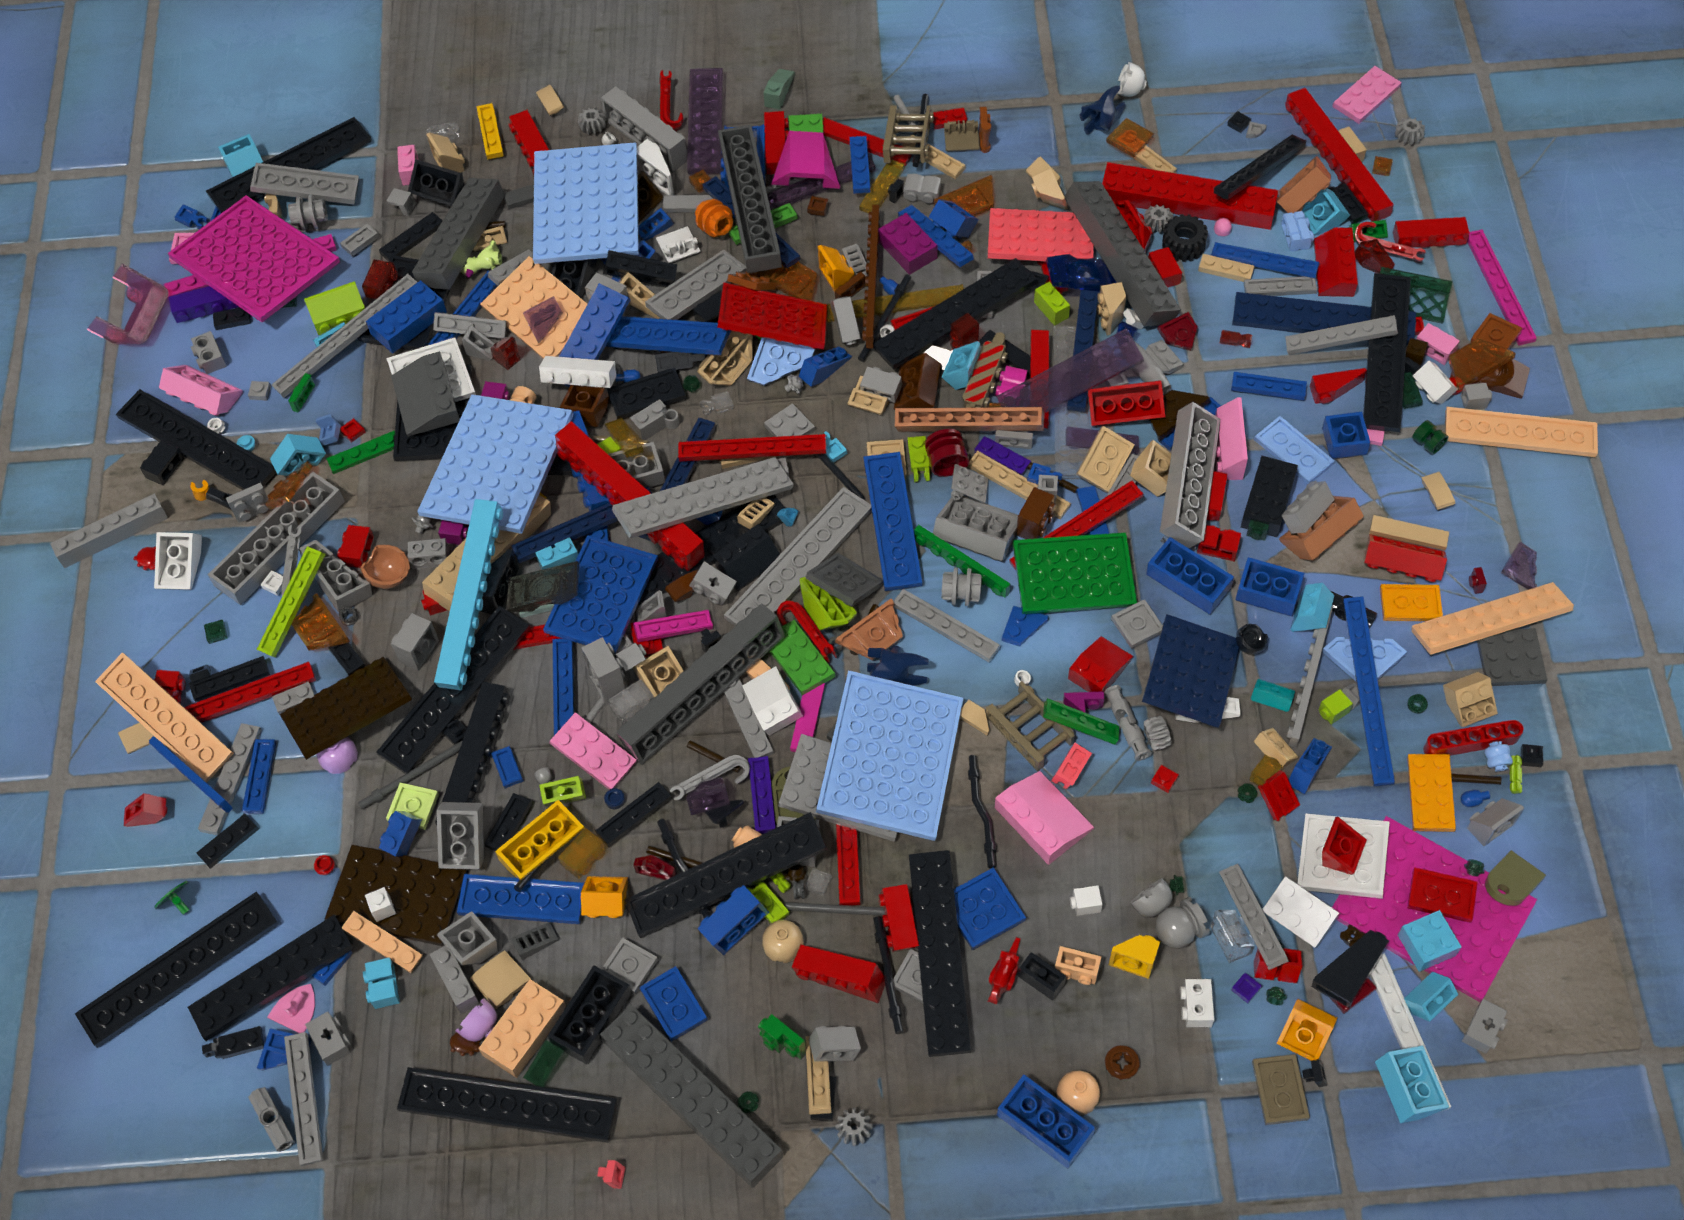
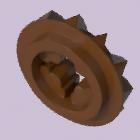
[1105,1045,1140,1080]

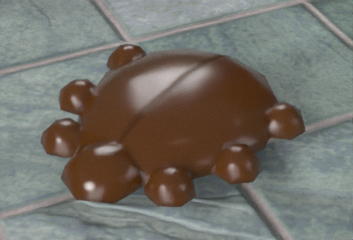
[450,1033,481,1056]

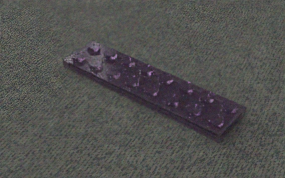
[687,68,723,174]
[996,328,1144,413]

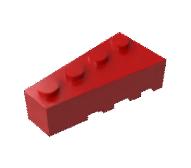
[792,944,885,1003]

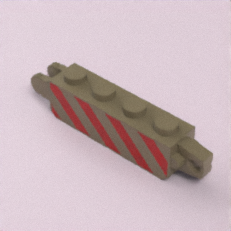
[962,332,1008,408]

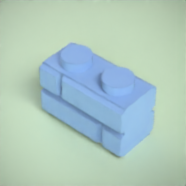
[1281,211,1314,251]

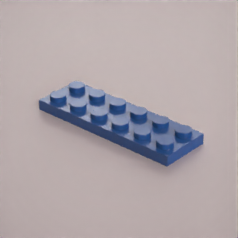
[559,283,631,388]
[457,874,584,924]

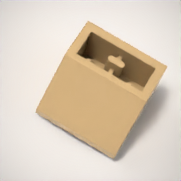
[1096,282,1126,336]
[1443,672,1498,727]

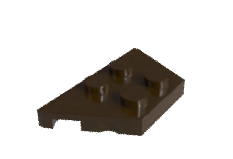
[1148,390,1210,441]

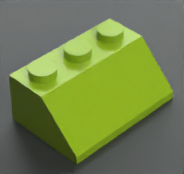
[304,281,365,336]

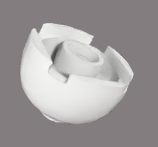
[1117,62,1146,97]

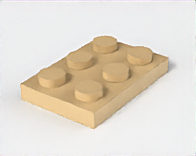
[1076,426,1135,493]

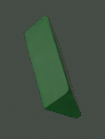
[1349,220,1388,242]

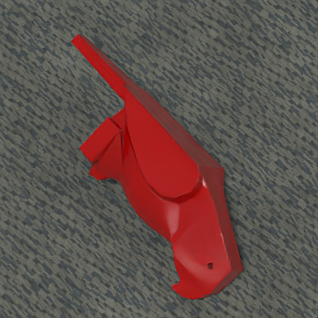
[988,937,1020,1005]

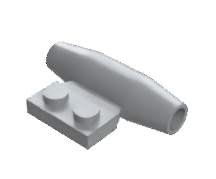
[1117,336,1184,395]

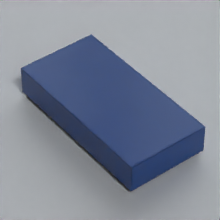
[491,746,523,789]

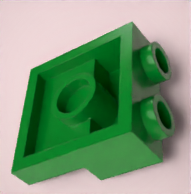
[758,1014,806,1060]

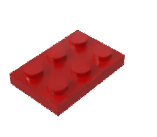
[1407,867,1478,923]

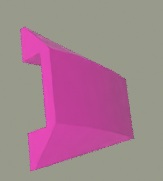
[772,131,840,189]

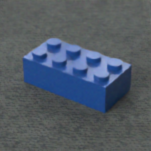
[366,280,447,354]
[1146,537,1234,614]
[997,1074,1095,1169]

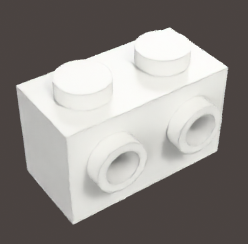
[1413,361,1458,404]
[1180,979,1214,1027]

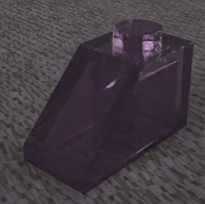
[686,777,730,815]

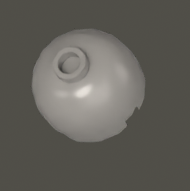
[1131,878,1173,917]

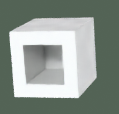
[1070,886,1102,916]
[365,887,396,922]

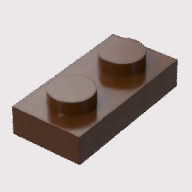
[835,272,865,299]

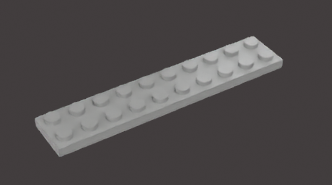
[612,457,794,538]
[724,487,872,626]

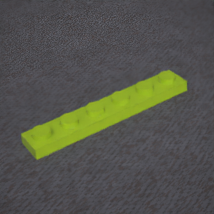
[256,546,326,658]

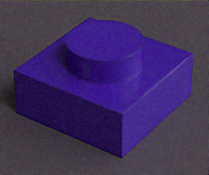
[1231,973,1262,1004]

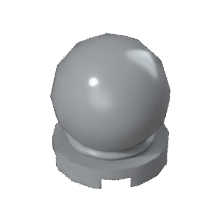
[1155,897,1210,948]

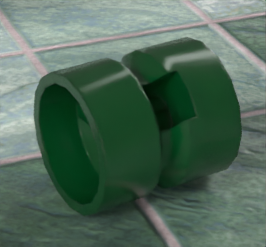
[1412,420,1449,455]

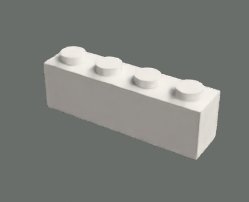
[539,356,616,388]

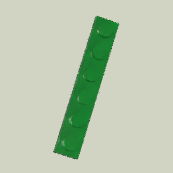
[914,525,1010,598]

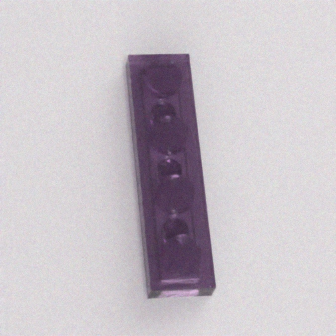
[1065,426,1139,455]

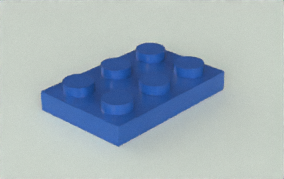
[639,966,708,1042]

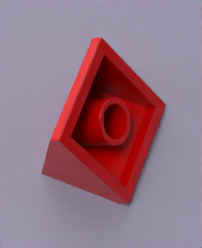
[1322,817,1367,875]

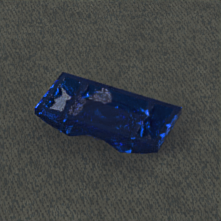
[1046,254,1117,292]

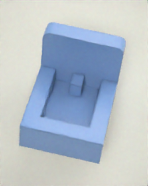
[316,414,341,446]

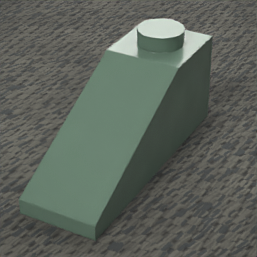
[764,69,795,110]

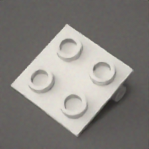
[656,226,700,263]

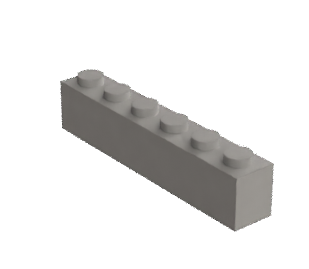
[50,493,168,568]

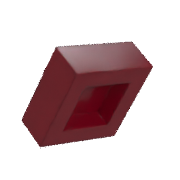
[1469,567,1487,594]

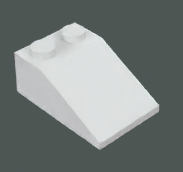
[637,139,674,195]
[154,532,202,590]
[742,666,803,736]

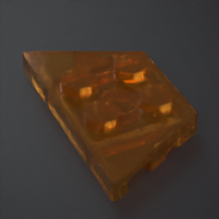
[933,175,994,217]
[755,262,817,301]
[1448,338,1516,391]
[265,461,312,510]
[291,593,350,651]

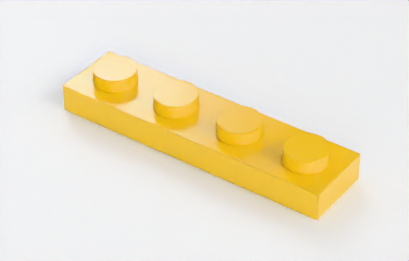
[476,103,504,160]

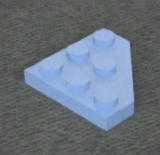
[747,337,815,386]
[1322,637,1407,681]

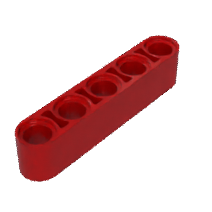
[1423,720,1524,756]

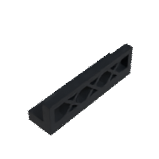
[603,250,677,287]

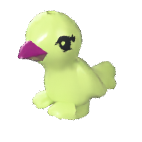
[461,240,502,278]

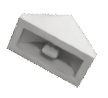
[462,325,498,361]
[635,590,667,622]

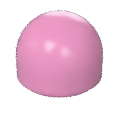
[1214,218,1232,236]

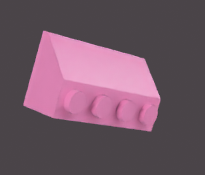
[159,365,243,415]
[1215,397,1248,480]

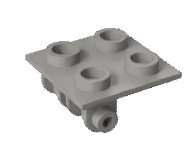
[951,464,988,503]

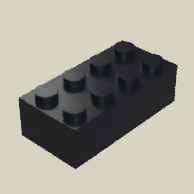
[1240,456,1298,537]
[547,965,632,1065]

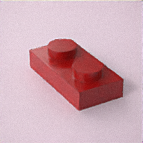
[932,108,967,129]

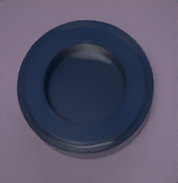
[604,788,625,809]

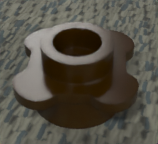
[785,865,806,881]
[1340,924,1365,947]

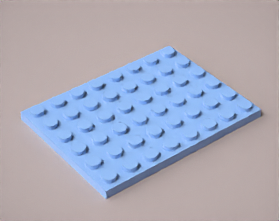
[533,142,639,264]
[417,394,574,534]
[816,670,963,841]

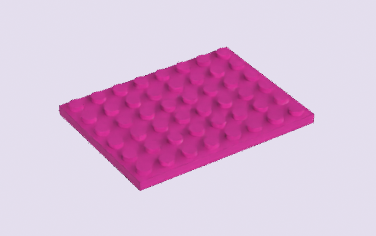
[168,195,340,322]
[1332,816,1537,1002]

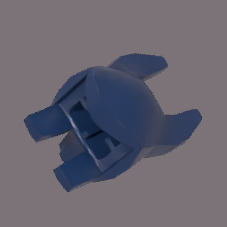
[1080,86,1125,135]
[867,646,929,686]

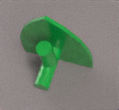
[154,881,190,915]

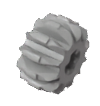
[578,107,606,135]
[1395,117,1425,146]
[1144,204,1173,234]
[1143,716,1171,750]
[835,1107,873,1146]

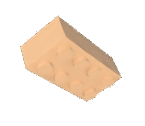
[478,979,566,1078]

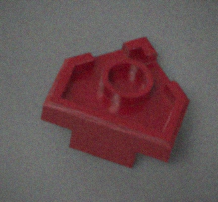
[1157,312,1198,351]
[633,855,676,880]

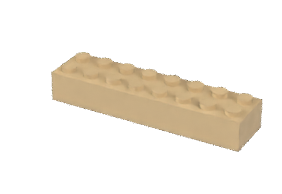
[422,495,551,611]

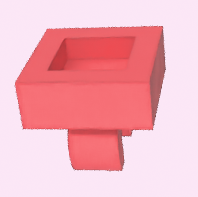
[597,1160,626,1189]

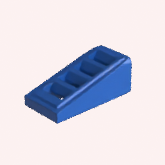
[638,208,674,241]

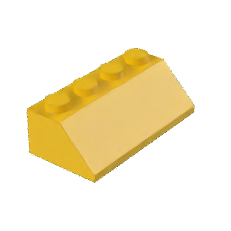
[495,800,584,880]

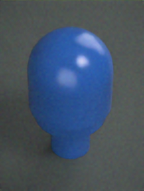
[879,276,898,297]
[616,369,641,383]
[1461,790,1490,807]

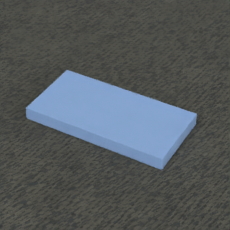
[1254,416,1335,484]

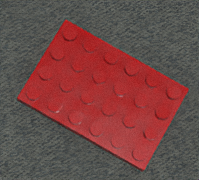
[717,282,827,349]

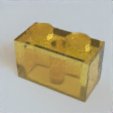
[558,828,606,879]

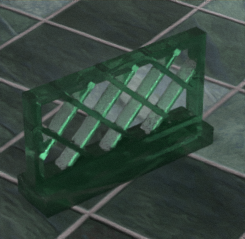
[1379,267,1453,324]

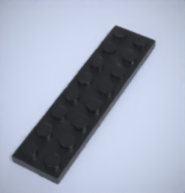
[188,915,354,1042]

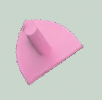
[267,984,315,1033]

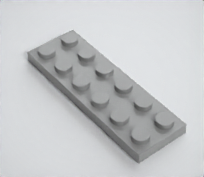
[250,163,359,205]
[645,250,747,320]

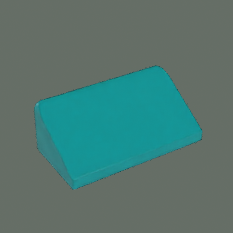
[1251,679,1295,712]

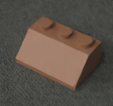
[1277,156,1331,213]

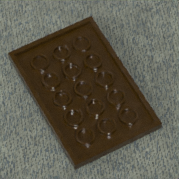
[279,657,412,760]
[324,845,468,946]

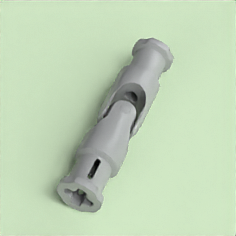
[1104,685,1152,761]

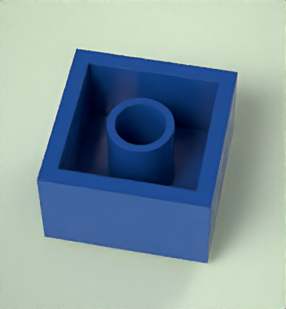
[929,199,979,238]
[1322,412,1370,459]

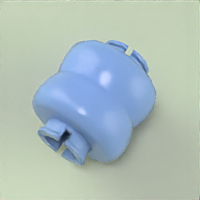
[1484,741,1513,772]

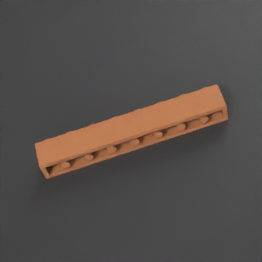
[895,407,1044,432]

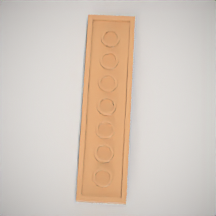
[1445,407,1598,457]
[1412,582,1574,655]
[95,652,234,783]

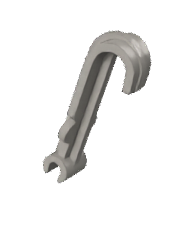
[281,525,309,601]
[669,755,750,800]

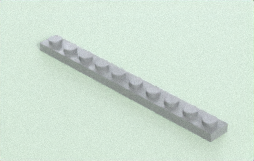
[272,274,417,398]

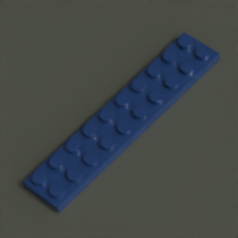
[1232,292,1416,345]

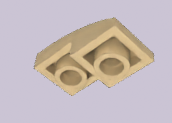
[536,85,564,115]
[264,193,282,219]
[1421,472,1455,510]

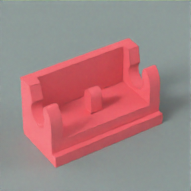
[1051,743,1092,789]

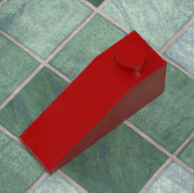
[1309,368,1367,404]

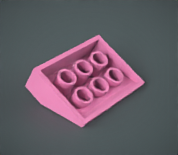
[995,771,1094,865]

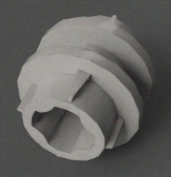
[288,195,328,231]
[942,567,982,607]

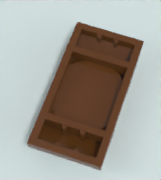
[1450,349,1530,399]

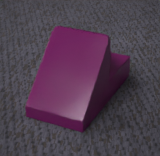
[1063,692,1104,712]

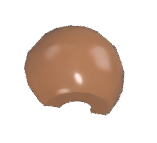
[361,545,410,589]

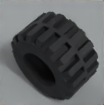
[1162,214,1208,262]

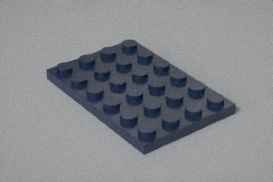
[1142,614,1239,728]

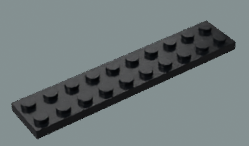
[206,117,372,213]
[873,258,1037,370]
[1363,273,1411,432]
[116,389,276,490]
[635,495,785,611]
[376,605,531,774]
[625,812,828,938]
[909,850,971,1057]
[75,891,279,1048]
[397,1067,617,1143]

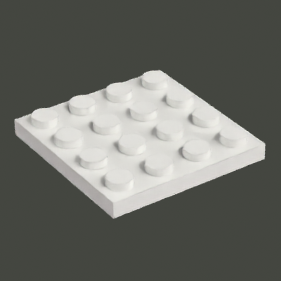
[386,338,476,402]
[1297,814,1389,899]

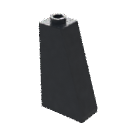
[1312,930,1389,1009]

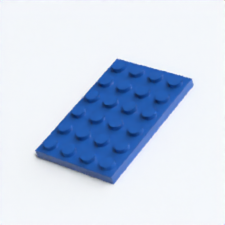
[543,535,658,654]

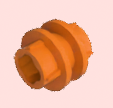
[695,199,733,237]

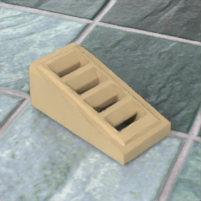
[737,497,775,529]

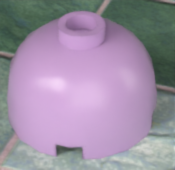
[316,736,358,774]
[456,998,497,1042]

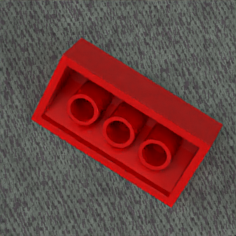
[1314,227,1358,297]
[1088,380,1165,426]
[1364,534,1447,582]

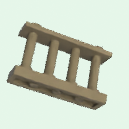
[883,105,934,163]
[986,681,1075,772]

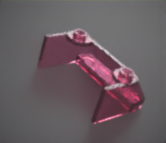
[87,264,168,344]

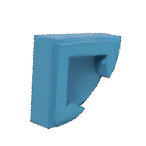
[777,508,799,527]

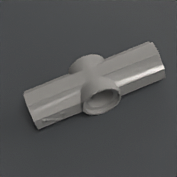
[248,1087,295,1152]

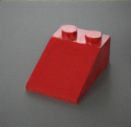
[1068,636,1134,692]

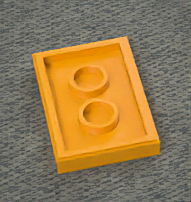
[1380,584,1443,621]

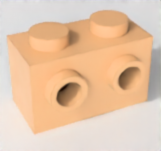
[1055,946,1101,985]

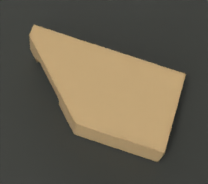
[959,700,989,735]

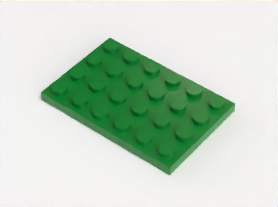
[1013,533,1137,614]

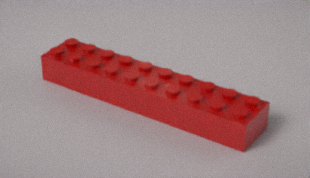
[1102,162,1278,230]
[555,421,704,571]

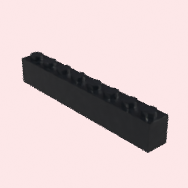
[435,682,510,825]

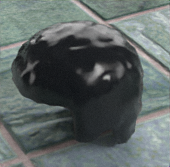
[1236,624,1268,654]

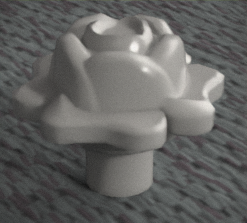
[784,374,803,394]
[412,514,433,534]

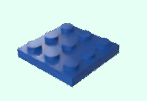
[954,867,1026,950]

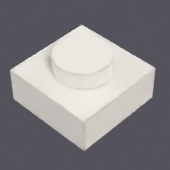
[1123,308,1144,330]
[260,570,283,596]

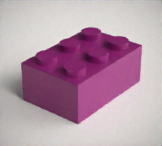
[878,213,937,275]

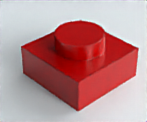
[1151,765,1179,793]

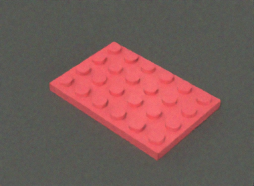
[988,208,1093,264]

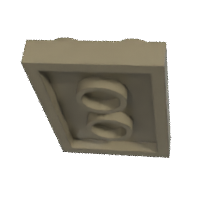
[1252,1054,1310,1125]

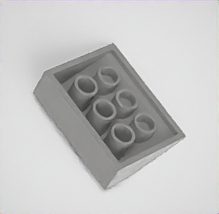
[933,496,1018,561]

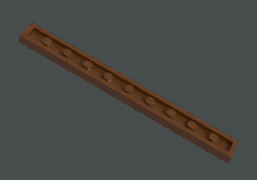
[862,205,880,348]

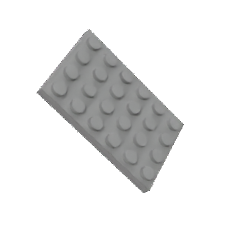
[778,734,897,842]

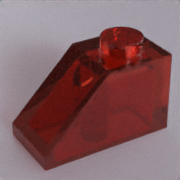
[1355,239,1395,275]
[490,337,521,370]

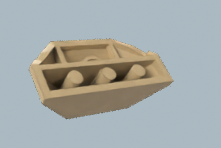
[697,331,752,386]

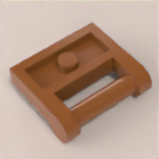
[979,107,991,153]

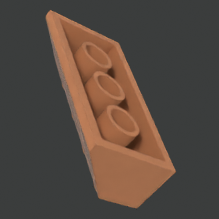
[1279,496,1364,560]

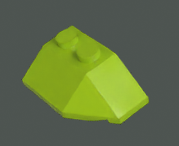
[799,577,857,630]

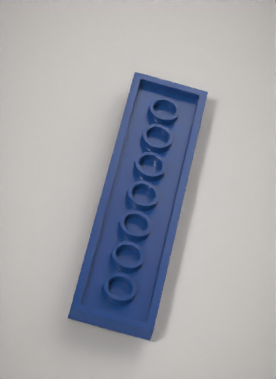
[605,316,732,355]
[863,452,922,591]

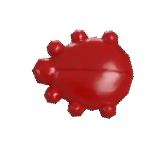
[133,546,156,570]

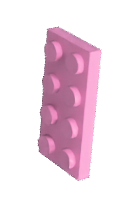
[1332,66,1402,124]
[550,712,637,790]

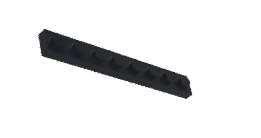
[1214,134,1306,200]

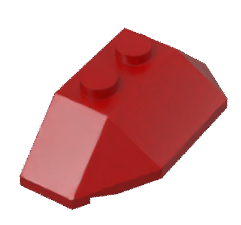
[1113,200,1152,253]

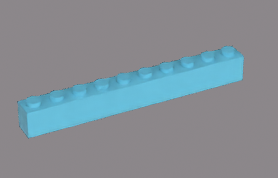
[434,499,503,690]

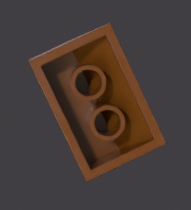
[893,353,941,410]

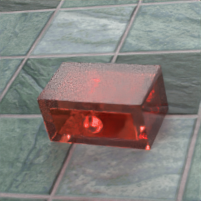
[362,259,398,299]
[950,313,979,349]

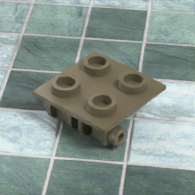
[944,120,980,151]

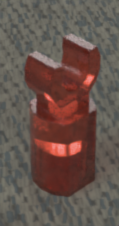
[1220,330,1252,348]

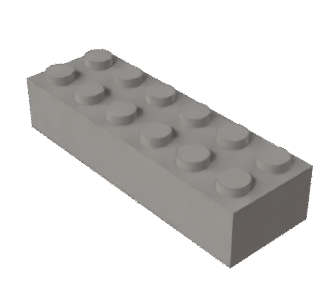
[601,86,688,172]

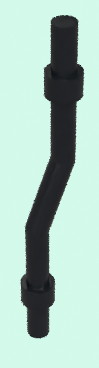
[968,755,996,869]
[657,819,711,918]
[873,916,903,1034]

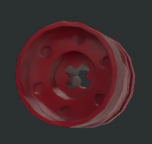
[924,429,969,477]

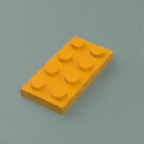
[1407,754,1456,832]

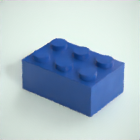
[1235,557,1305,616]
[697,885,769,955]

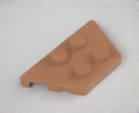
[835,598,903,660]

